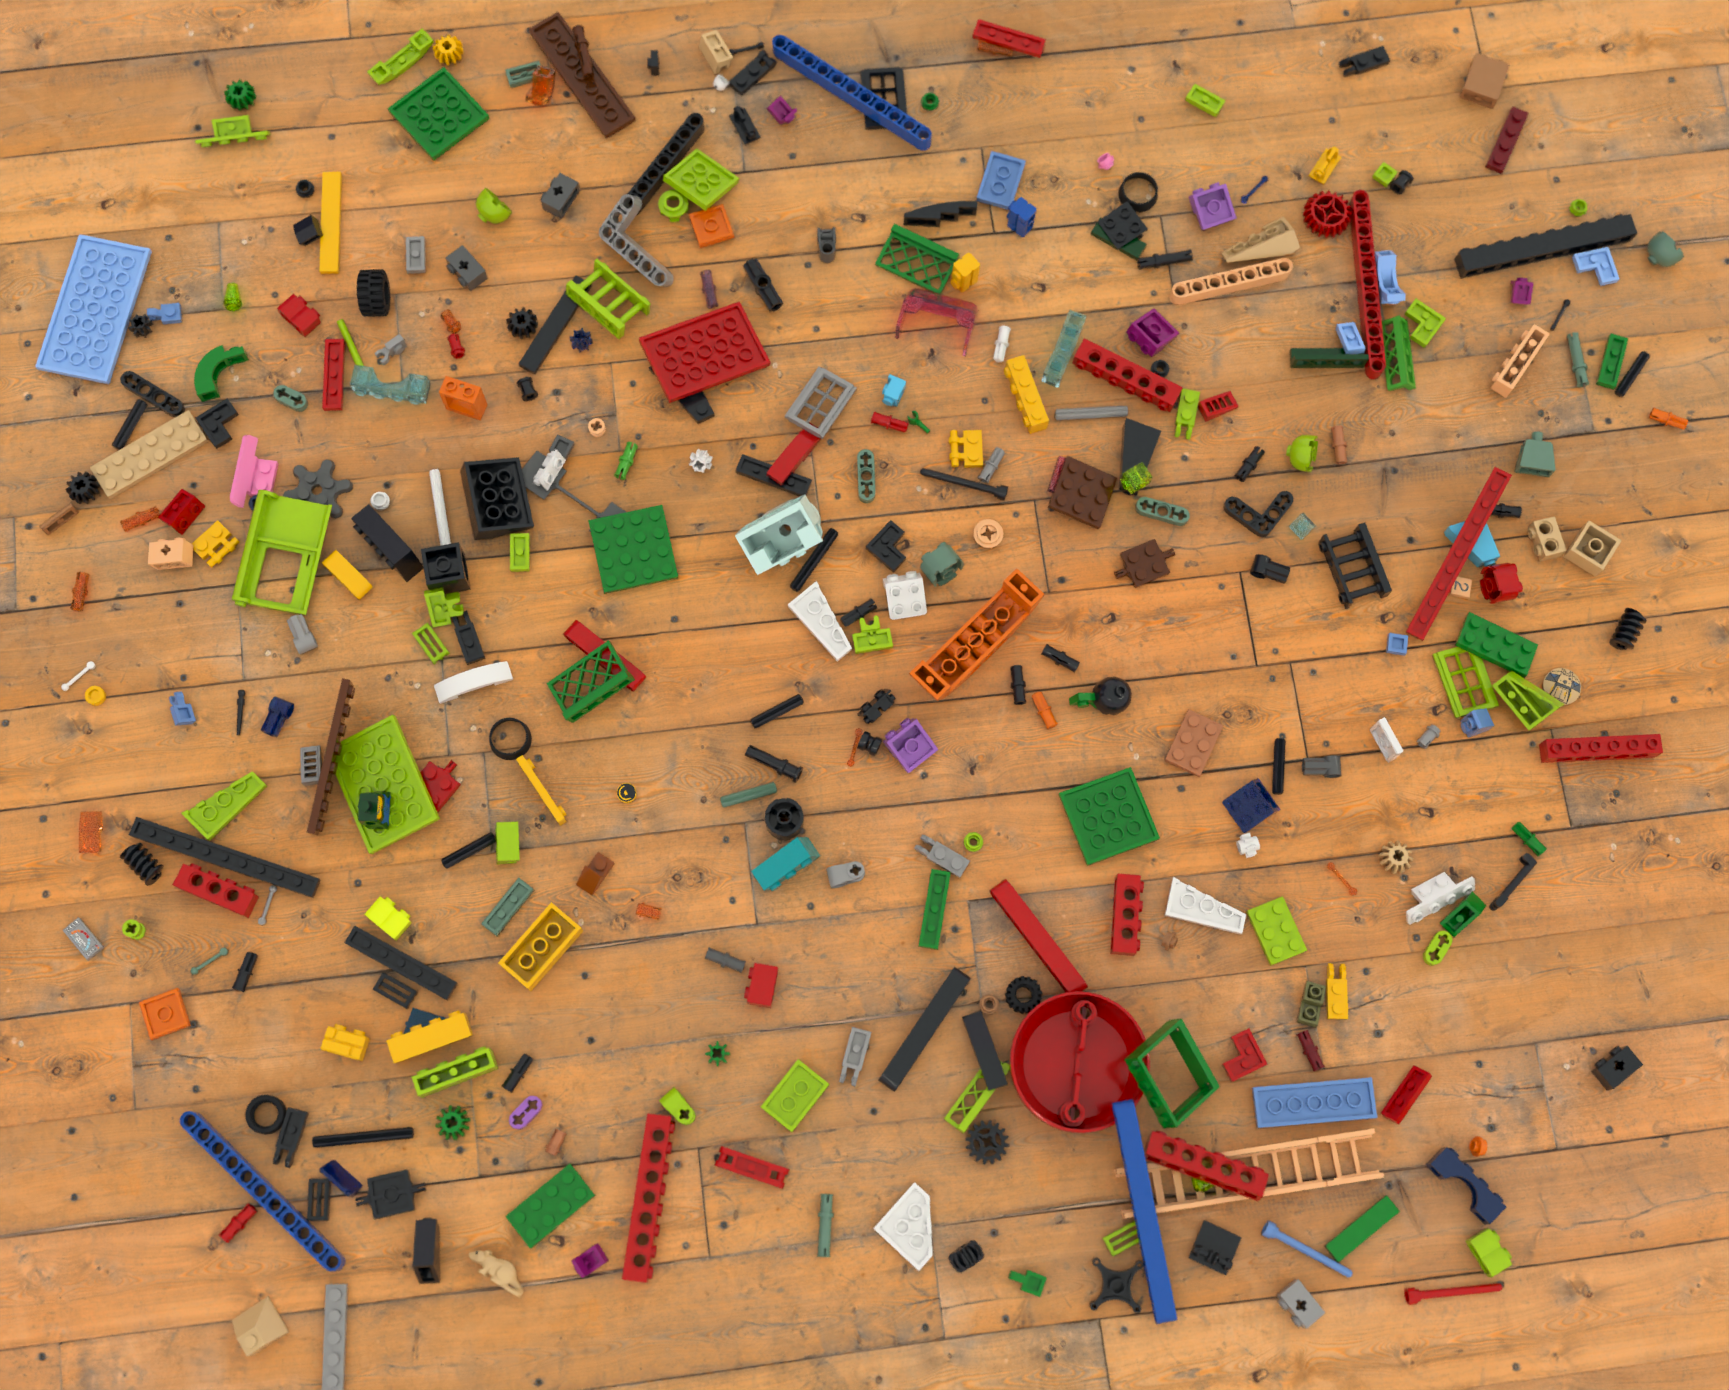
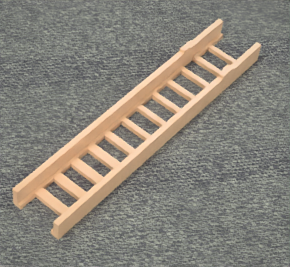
[1114,1129,1384,1219]

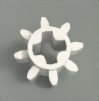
[689,449,713,473]
[1236,833,1260,858]

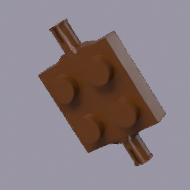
[1114,539,1175,588]

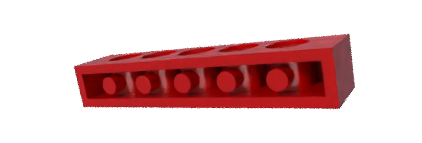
[1072,338,1183,413]
[1539,734,1663,763]
[1144,1131,1269,1201]

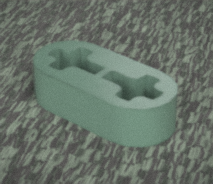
[273,385,308,412]

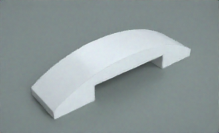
[434,661,513,704]

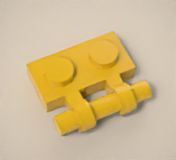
[948,430,983,468]
[192,520,240,568]

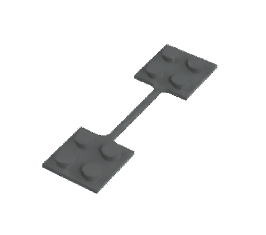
[522,451,626,532]

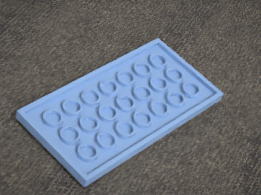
[35,234,152,384]

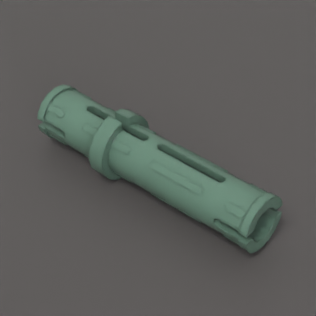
[1567,332,1589,387]
[817,1194,834,1257]

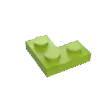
[1404,299,1446,348]

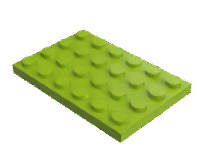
[325,715,440,854]

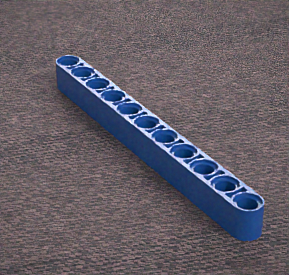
[772,35,932,151]
[1112,1099,1177,1324]
[180,1111,345,1271]

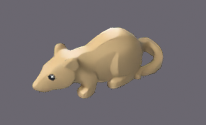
[468,1250,524,1298]

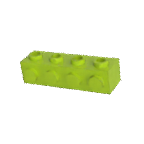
[412,1047,499,1098]

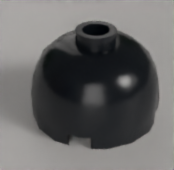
[1093,676,1132,716]

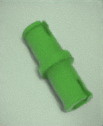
[614,442,638,480]

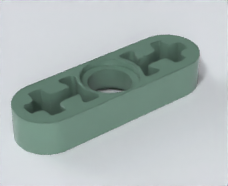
[857,449,875,503]
[1136,497,1190,526]

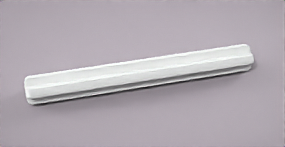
[429,469,451,546]

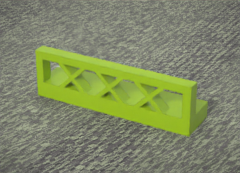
[944,1060,1010,1133]

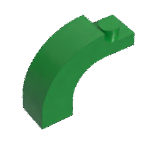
[194,345,249,402]

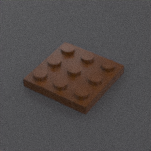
[1048,456,1117,529]

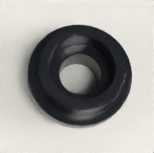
[296,180,315,198]
[1151,360,1169,378]

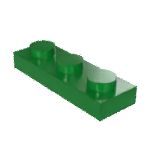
[1596,333,1628,390]

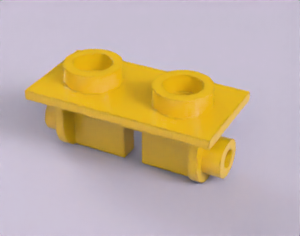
[1308,147,1341,185]

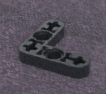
[1223,491,1294,537]

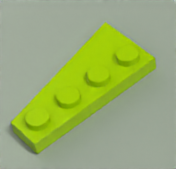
[181,771,267,841]

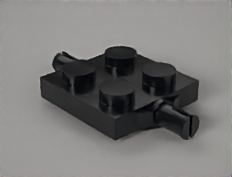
[356,1169,426,1220]

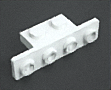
[1406,872,1475,925]

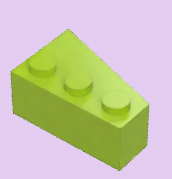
[1492,671,1564,730]

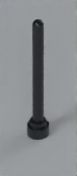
[920,468,1008,501]

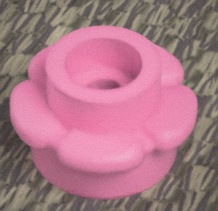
[1097,153,1114,170]

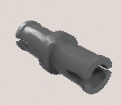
[705,947,746,973]

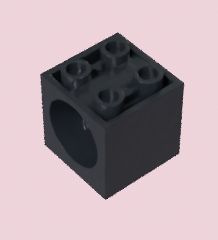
[421,542,471,594]

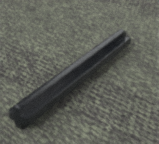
[312,1127,414,1148]

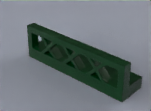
[1289,348,1368,368]

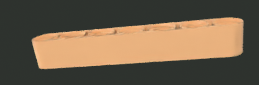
[1170,258,1293,305]

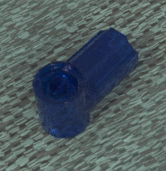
[261,696,294,738]

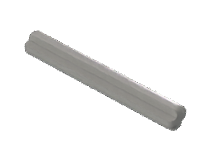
[1055,405,1128,420]

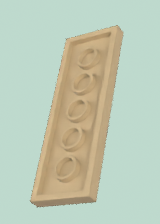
[89,410,209,499]

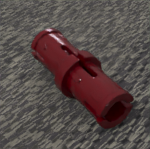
[1296,1030,1325,1072]

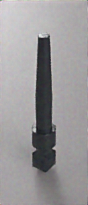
[237,690,246,735]

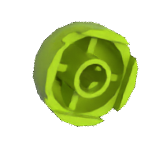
[476,188,512,224]
[1286,435,1318,472]

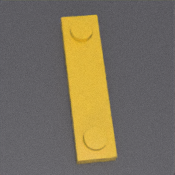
[516,755,567,826]

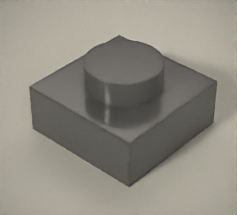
[549,434,575,460]

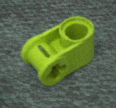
[659,1087,696,1125]

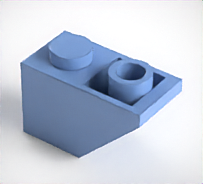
[1460,708,1494,738]

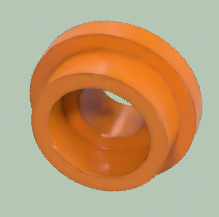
[1469,1136,1487,1157]

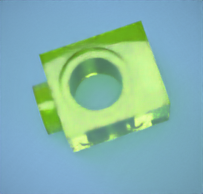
[1121,462,1152,494]

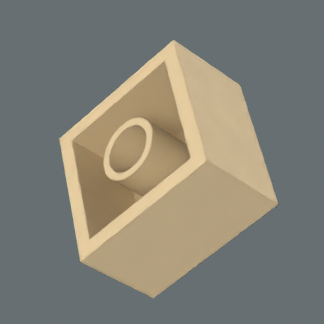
[1563,521,1622,577]

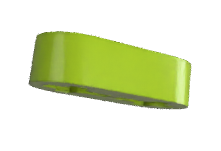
[1423,931,1452,966]

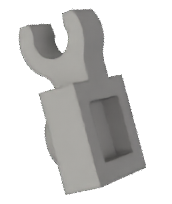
[375,334,407,365]

